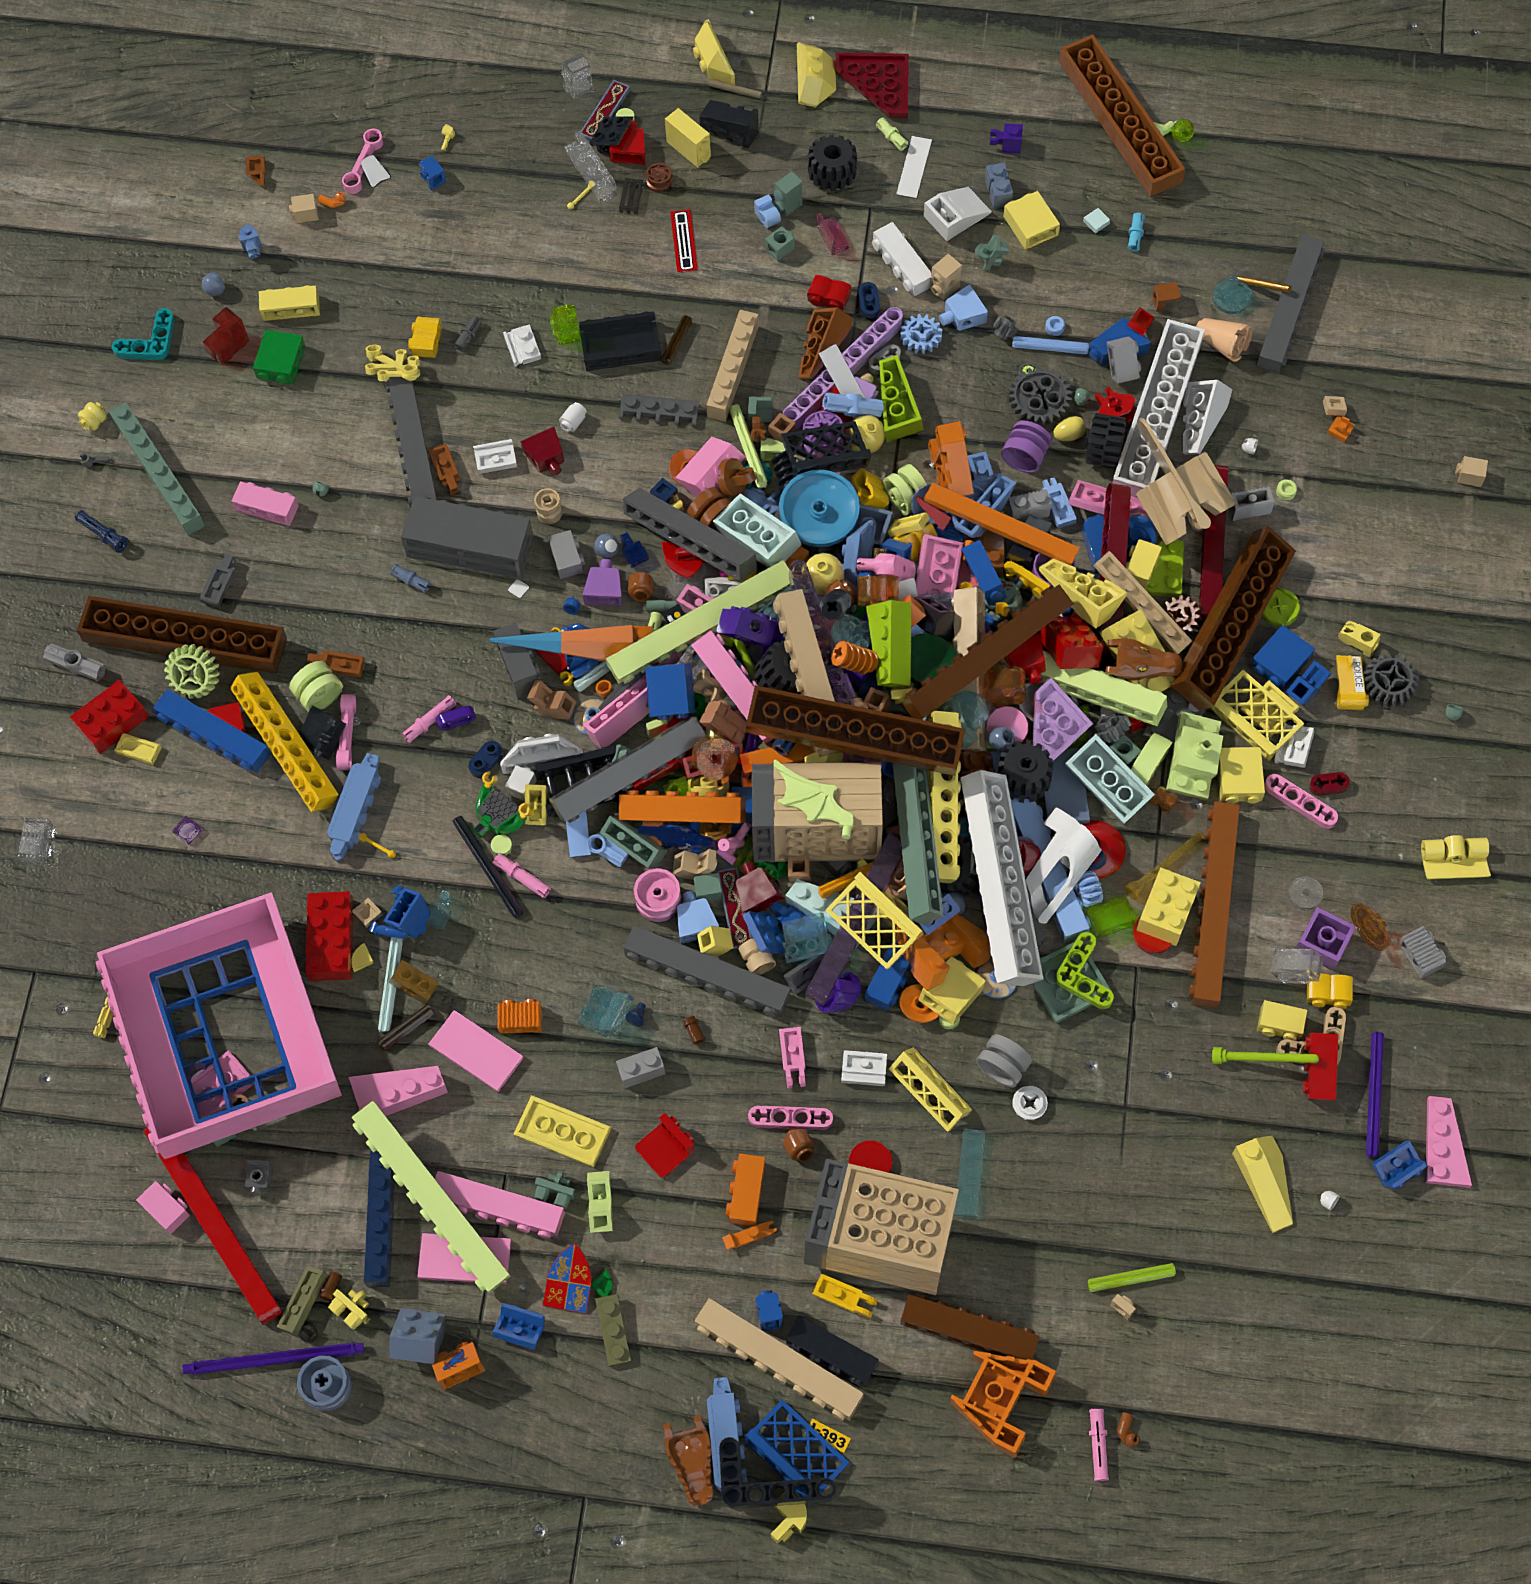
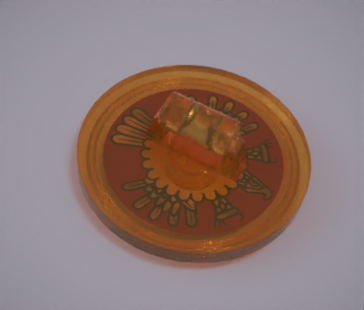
[1350,903,1389,951]

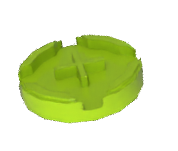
[1261,588,1300,627]

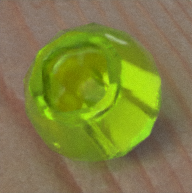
[1171,118,1194,142]

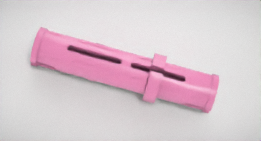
[401,695,457,743]
[493,853,551,899]
[1089,1409,1109,1481]

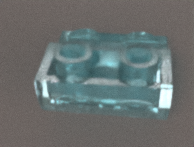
[782,913,832,964]
[577,985,634,1037]

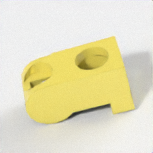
[1338,621,1381,658]

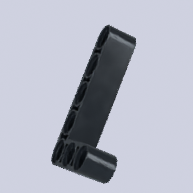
[719,1437,837,1509]

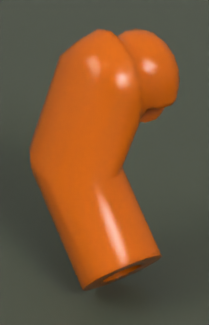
[318,192,346,208]

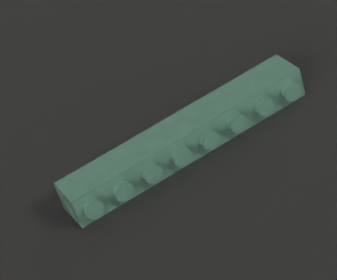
[109,402,205,536]
[893,763,943,925]

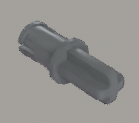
[454,316,482,352]

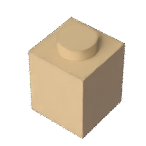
[289,194,319,223]
[1455,456,1488,487]

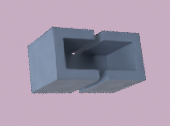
[985,162,1013,209]

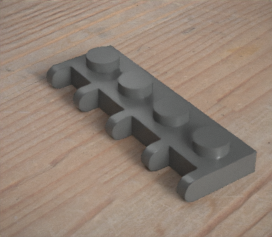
[619,394,700,427]

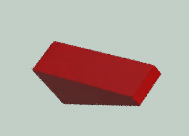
[917,496,951,531]

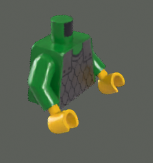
[473,772,534,837]

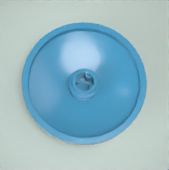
[779,470,860,547]

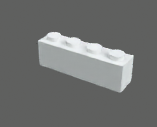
[872,222,932,297]

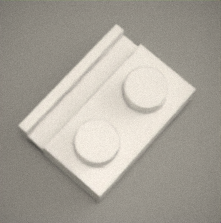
[503,324,541,367]
[473,439,517,474]
[1275,723,1314,768]
[841,1050,887,1086]

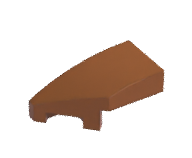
[246,156,266,187]

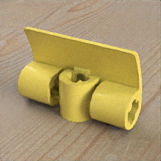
[1421,835,1491,879]

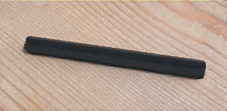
[453,816,524,918]

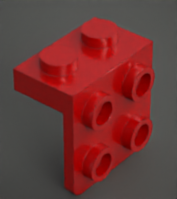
[635,1113,695,1178]

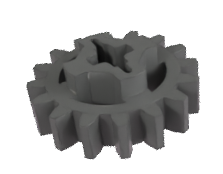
[1087,713,1132,744]

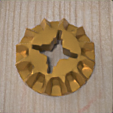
[699,822,733,843]

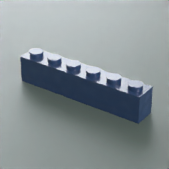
[364,1150,395,1288]

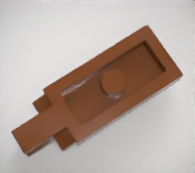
[428,444,460,496]
[307,650,365,678]

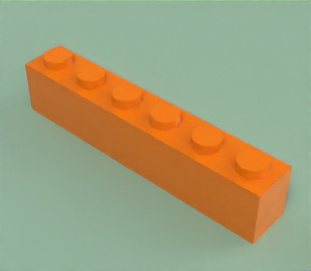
[619,790,746,823]

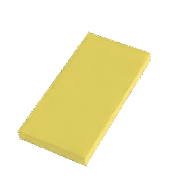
[514,1095,611,1168]

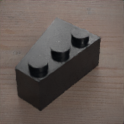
[699,100,759,148]
[1004,515,1052,572]

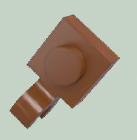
[751,416,766,442]

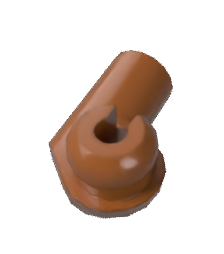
[1117,1412,1139,1447]

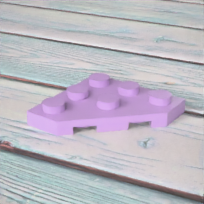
[1033,678,1093,761]

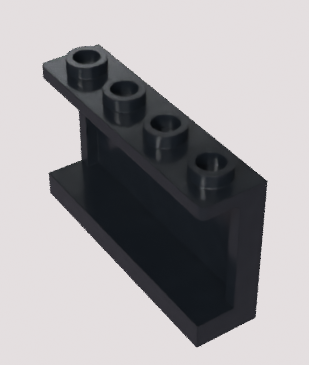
[579,311,662,371]

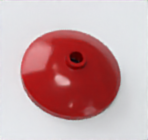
[1080,820,1126,879]

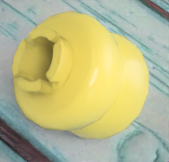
[78,402,107,431]

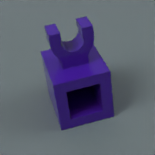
[990,123,1023,154]

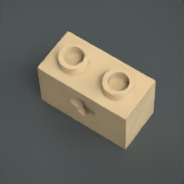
[931,254,962,300]

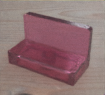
[817,213,849,255]

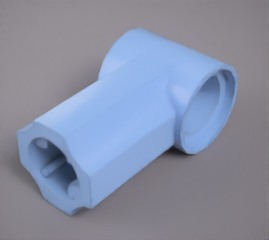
[587,833,629,867]

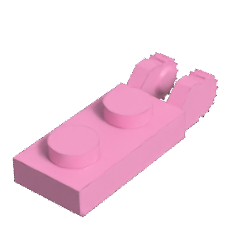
[779,1027,806,1088]

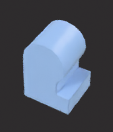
[754,194,781,228]

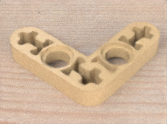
[1276,1007,1346,1065]

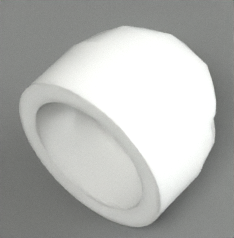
[1242,438,1258,455]
[1320,1191,1340,1211]

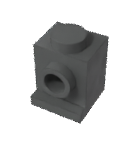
[245,1160,273,1195]

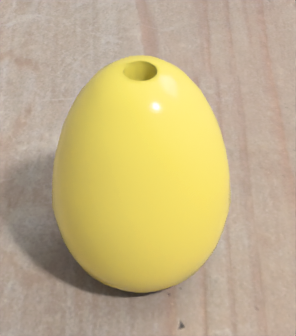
[1053,416,1086,441]

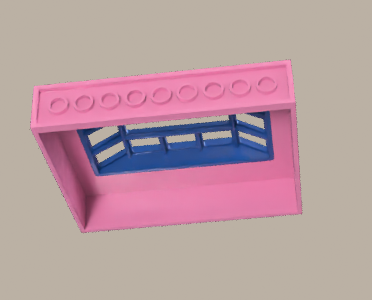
[96,892,342,1159]

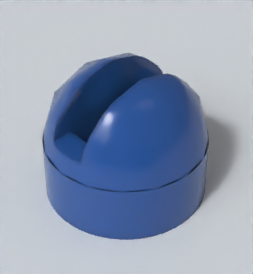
[563,597,580,615]

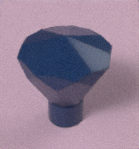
[625,1002,646,1027]

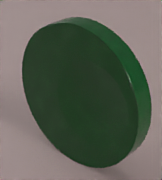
[910,634,957,687]

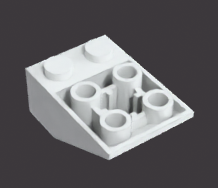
[924,187,992,241]

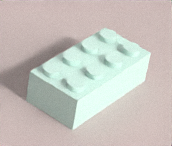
[713,494,802,568]
[1064,734,1155,824]

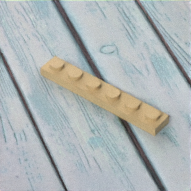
[1093,551,1192,654]

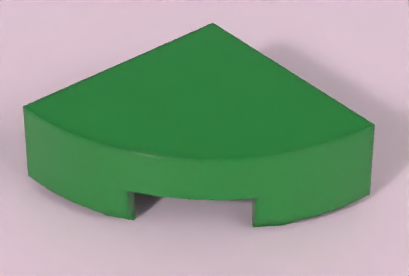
[591,1269,613,1297]

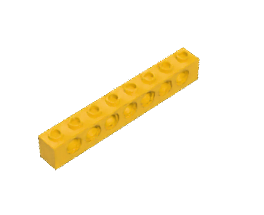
[230,672,339,812]

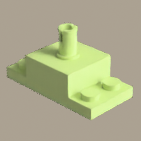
[1166,711,1223,801]

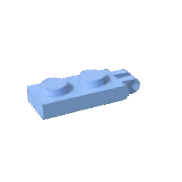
[1042,477,1077,529]

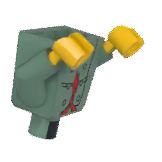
[960,576,1023,622]

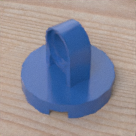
[1127,514,1158,551]

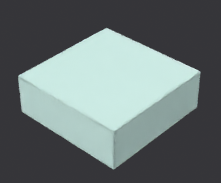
[1083,208,1110,234]

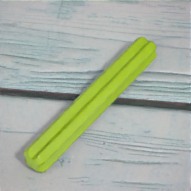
[1088,1263,1176,1292]

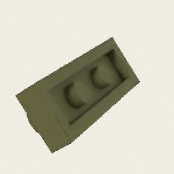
[277,1266,328,1336]
[595,1294,631,1367]

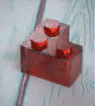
[202,307,250,365]

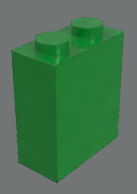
[253,329,306,385]

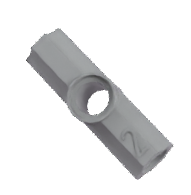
[43,643,106,681]

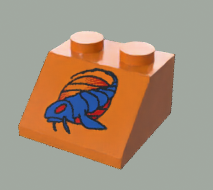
[432,1342,485,1390]

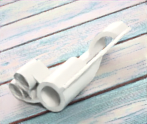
[1025,808,1102,923]

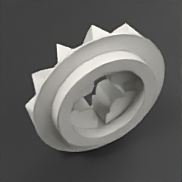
[1013,1086,1048,1121]

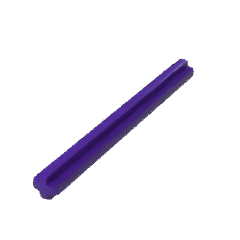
[1366,1032,1384,1158]

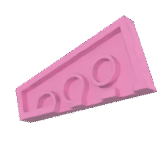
[1426,1096,1472,1188]

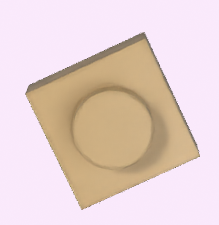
[1323,396,1347,416]
[352,898,383,928]
[1110,1294,1136,1320]

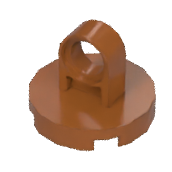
[717,458,757,498]

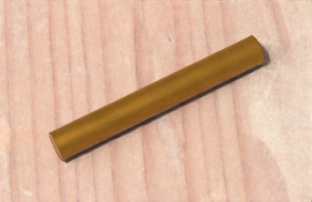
[1238,276,1292,293]

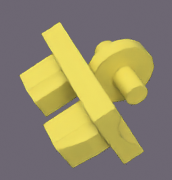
[328,1289,370,1330]

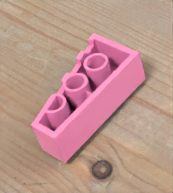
[349,1066,448,1116]

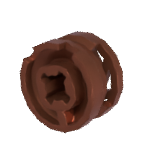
[646,163,672,193]

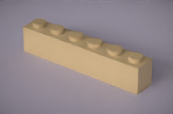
[706,310,759,422]

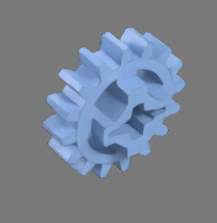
[900,314,942,354]

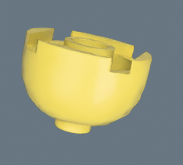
[845,415,885,454]
[803,553,845,595]
[688,771,730,796]

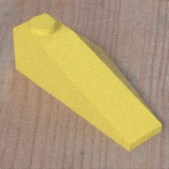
[1039,559,1127,628]
[1232,1136,1293,1233]

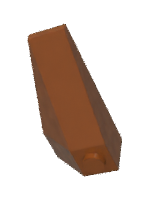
[798,307,854,379]
[964,509,1004,577]

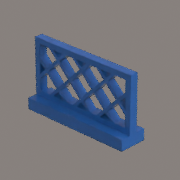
[744,1399,849,1506]

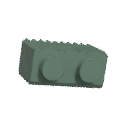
[774,171,802,216]

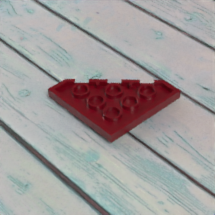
[835,52,909,118]

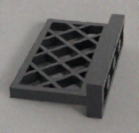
[781,421,872,478]

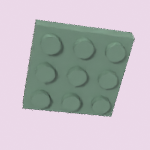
[1032,942,1110,1024]

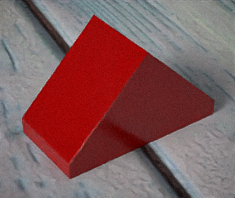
[208,702,247,734]

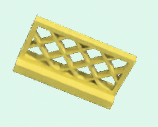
[1210,670,1304,761]
[826,872,924,970]

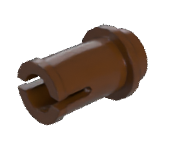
[683,1016,706,1045]
[319,1271,343,1301]

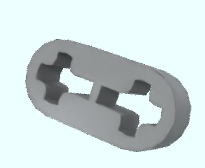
[868,344,901,375]

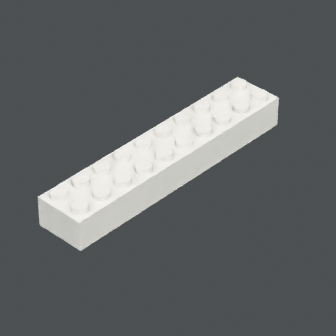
[1112,319,1205,497]
[961,770,1043,986]

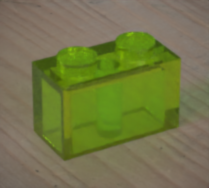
[1086,896,1137,940]

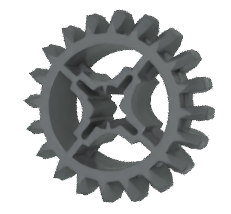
[1363,653,1419,708]

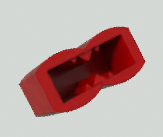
[807,275,851,311]

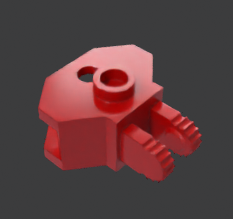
[1095,387,1137,425]

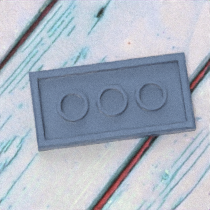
[1044,748,1090,824]

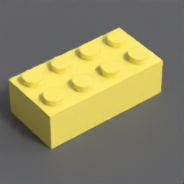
[1099,609,1175,692]

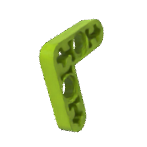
[1056,932,1114,1009]

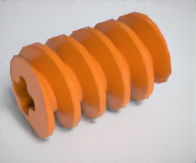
[831,641,878,675]

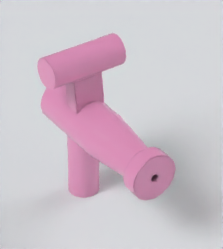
[716,822,751,866]

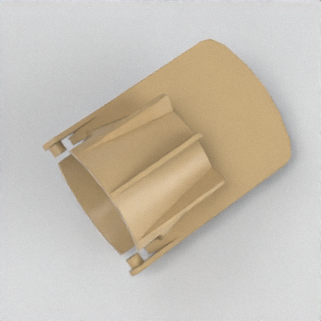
[1136,418,1236,545]

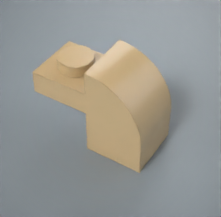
[672,849,717,880]

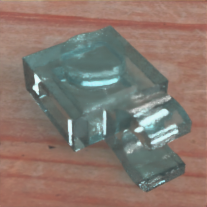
[426,890,452,931]

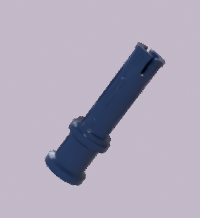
[75,510,128,553]

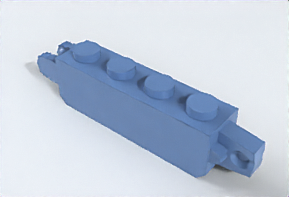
[327,753,381,861]
[707,1377,747,1503]

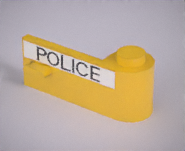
[1336,655,1369,711]

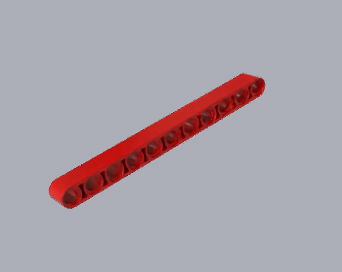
[143,1127,283,1326]

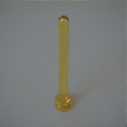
[1124,832,1204,900]

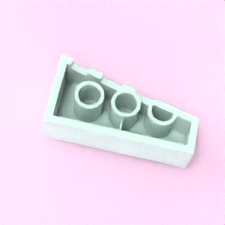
[785,879,877,949]

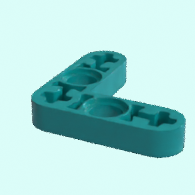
[112,308,175,360]

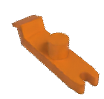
[722,1220,777,1250]

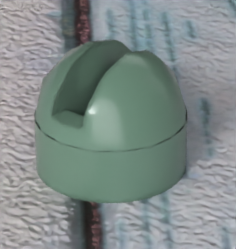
[1074,388,1091,405]
[313,481,330,497]
[1446,704,1464,721]

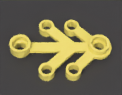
[365,345,420,381]

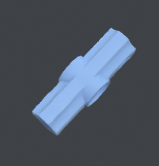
[822,393,884,418]

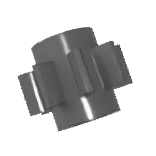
[993,315,1017,340]

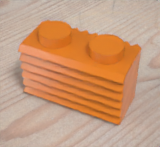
[498,999,542,1034]

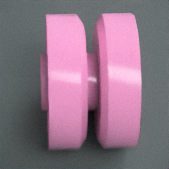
[634,868,682,922]

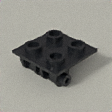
[589,116,634,154]
[299,705,346,760]

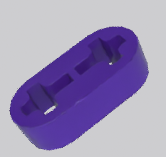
[436,706,476,730]

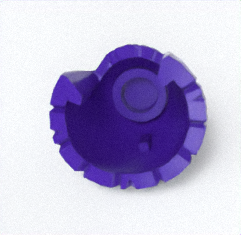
[814,966,861,1013]

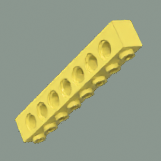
[927,711,961,883]

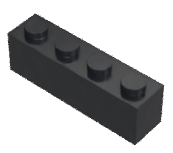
[786,1316,879,1387]

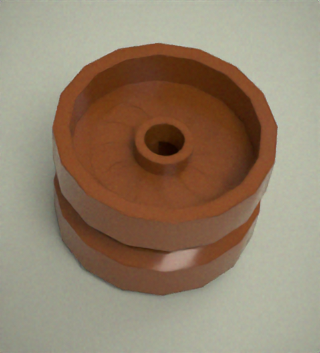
[686,487,732,532]

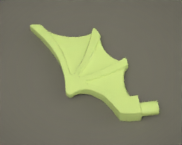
[774,760,854,839]

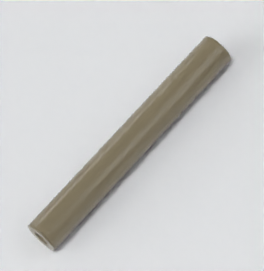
[708,79,762,99]

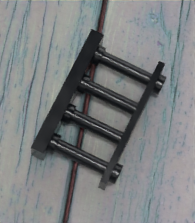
[535,745,626,817]

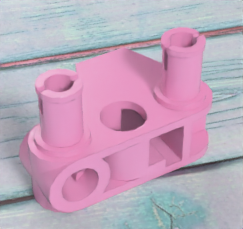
[857,553,916,600]

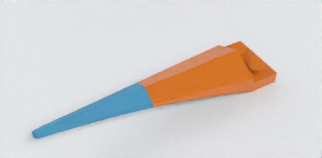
[489,625,652,662]

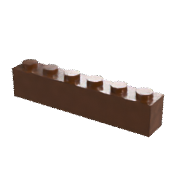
[900,1293,1039,1360]

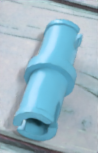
[1127,213,1145,252]

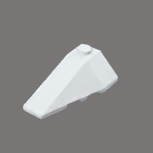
[1183,380,1232,455]

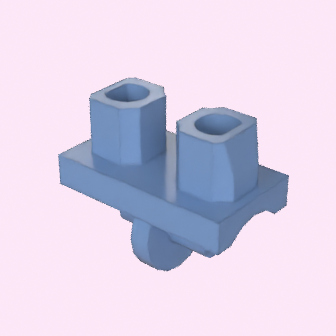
[239,225,262,259]

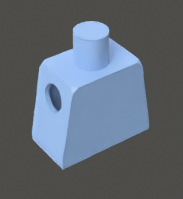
[939,285,988,331]
[677,891,719,944]

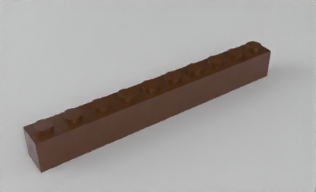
[901,584,1074,720]

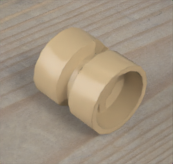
[534,488,562,524]
[739,938,776,975]

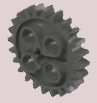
[1009,367,1072,426]

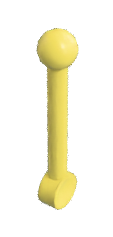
[567,182,595,210]

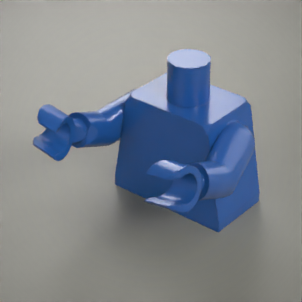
[369,885,431,939]

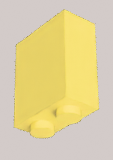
[665,108,711,168]
[1003,191,1060,250]
[1218,747,1265,804]
[918,956,986,1025]

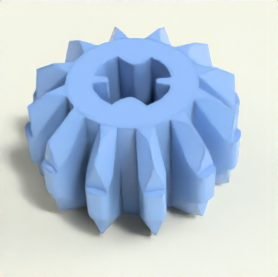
[1075,870,1103,907]

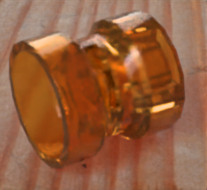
[1150,786,1179,814]

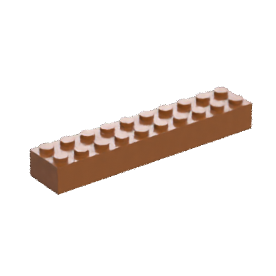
[1059,34,1185,197]

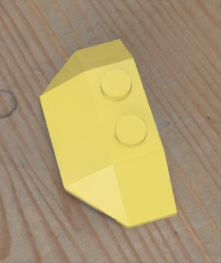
[693,19,735,85]
[797,42,836,108]

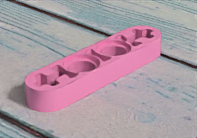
[1264,774,1338,829]
[748,1106,833,1130]

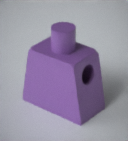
[583,559,623,606]

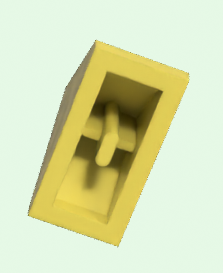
[525,784,549,826]

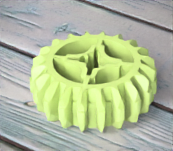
[164,644,220,699]

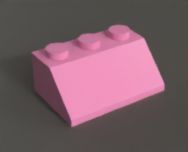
[675,437,746,497]

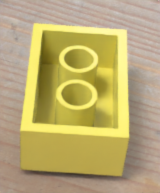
[1137,867,1201,946]

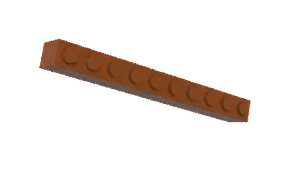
[1189,801,1240,1008]

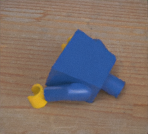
[551,623,599,686]

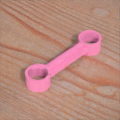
[342,129,383,194]
[336,694,356,771]

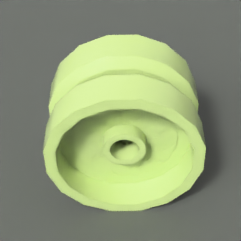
[883,464,927,516]
[289,661,343,712]

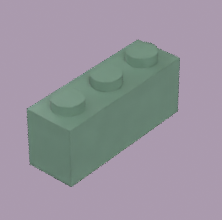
[600,816,668,868]

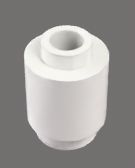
[559,402,587,432]

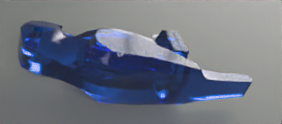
[637,825,716,851]

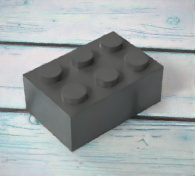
[493,623,542,700]

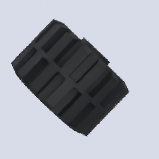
[808,135,857,191]
[1085,413,1126,469]
[754,640,801,695]
[997,740,1053,803]
[940,836,979,896]

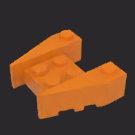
[928,421,974,496]
[896,914,991,991]
[951,1351,1056,1458]

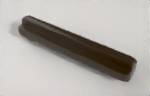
[661,315,692,365]
[378,1004,434,1050]

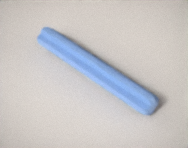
[1012,336,1089,354]

